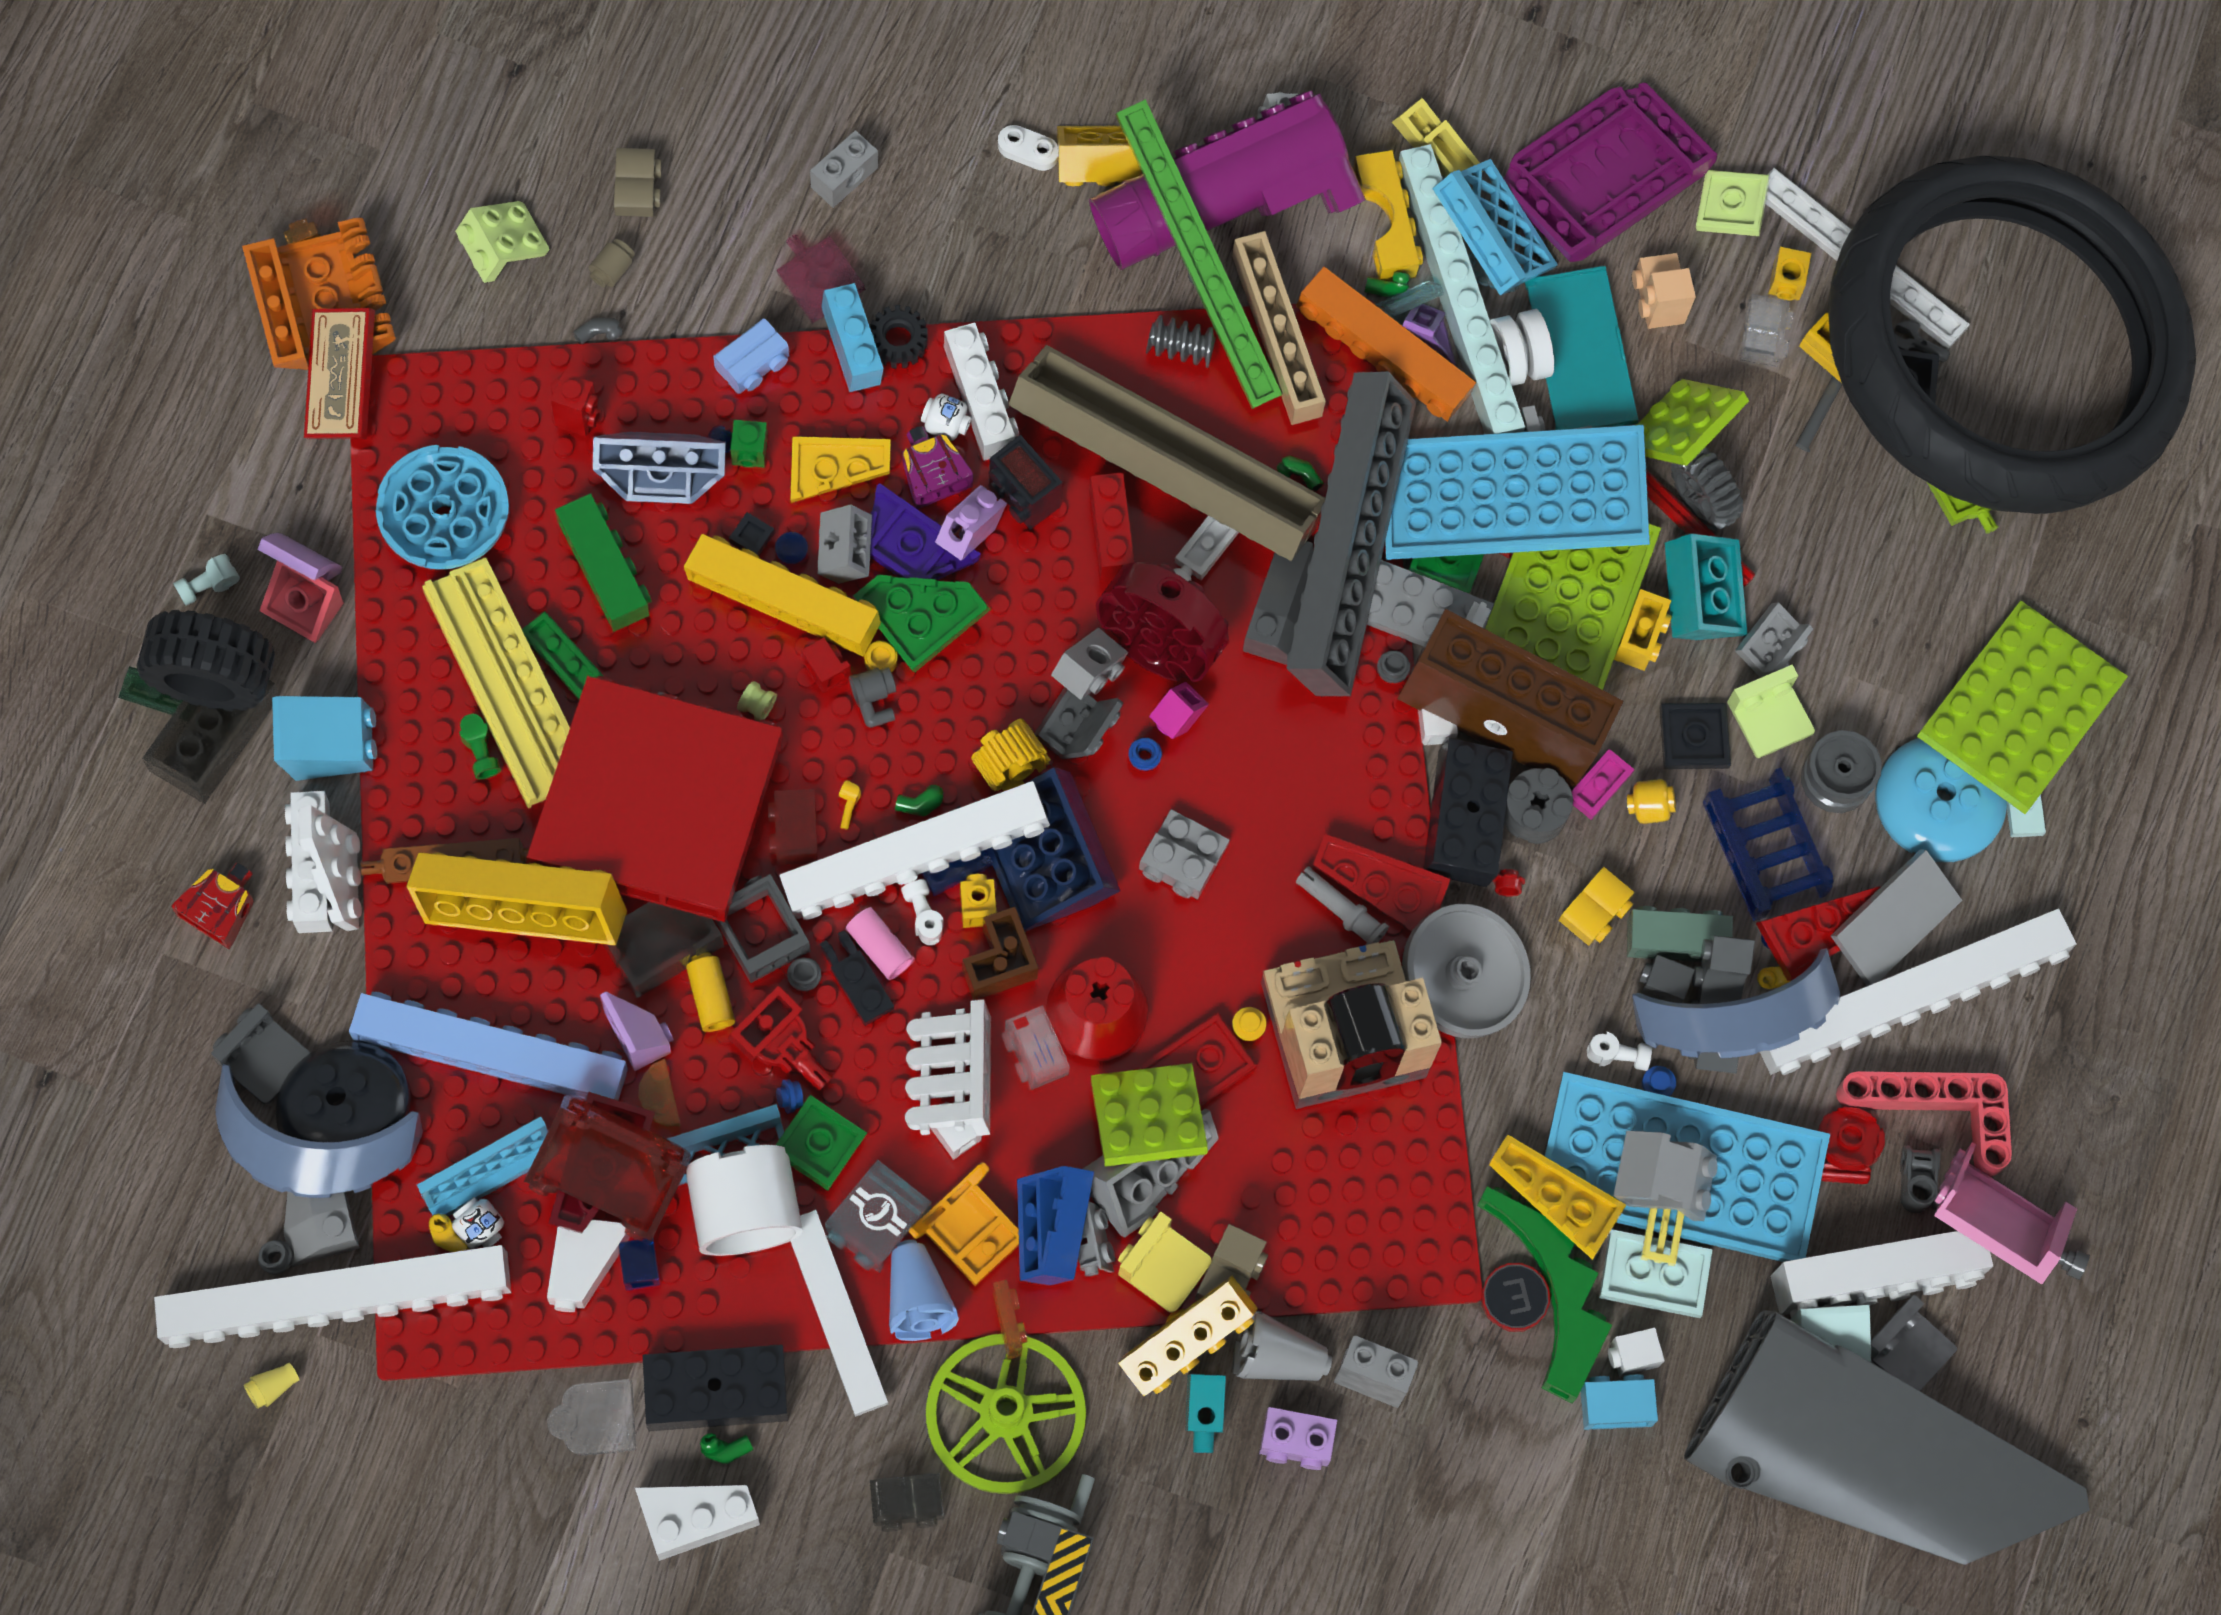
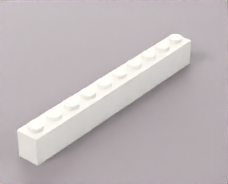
[1760,909,2077,1075]
[154,1245,512,1348]

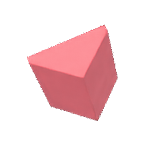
[259,561,344,643]

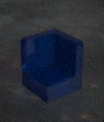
[619,1237,661,1290]

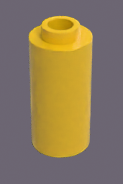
[686,952,735,1032]

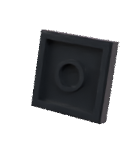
[1659,703,1731,769]

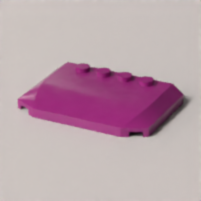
[1503,82,1717,262]

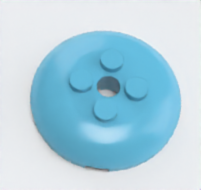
[375,445,509,569]
[1875,738,2007,862]

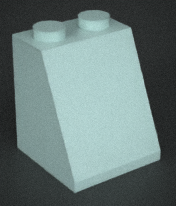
[1790,1305,1871,1362]

